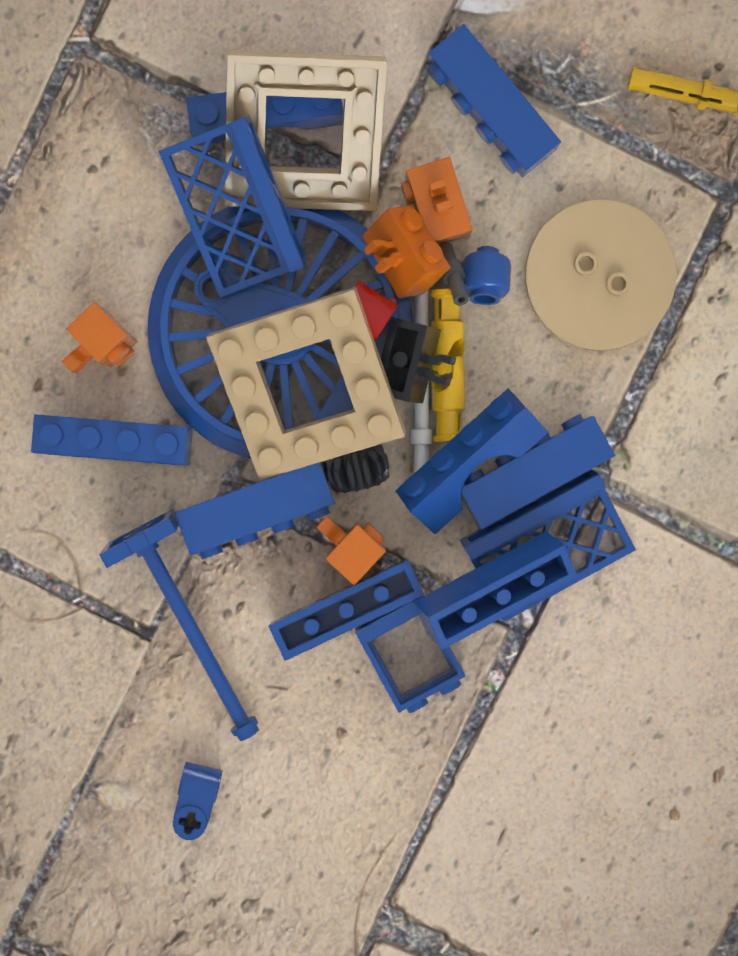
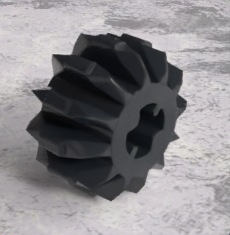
[325,444,390,493]

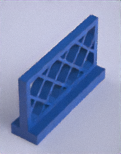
[159,115,308,298]
[460,469,636,622]

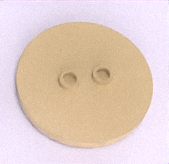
[525,199,677,351]

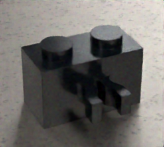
[381,317,456,404]

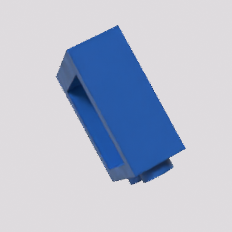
[355,596,466,713]

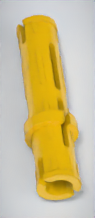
[627,65,738,115]

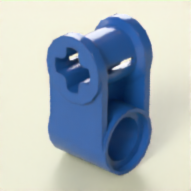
[173,762,223,840]

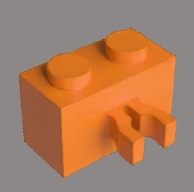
[401,157,473,245]
[362,205,451,299]
[61,302,138,374]
[316,516,386,585]

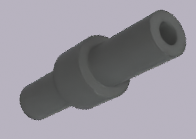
[439,242,469,306]

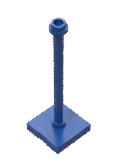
[99,508,259,741]

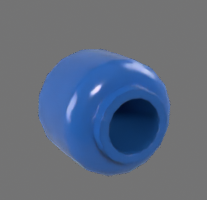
[462,246,511,305]

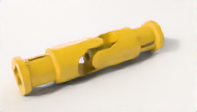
[430,289,465,442]

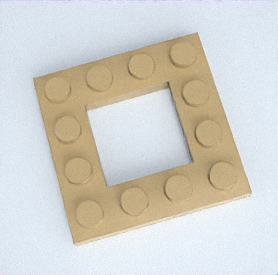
[225,50,387,211]
[206,287,406,480]

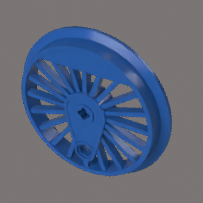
[147,207,413,458]

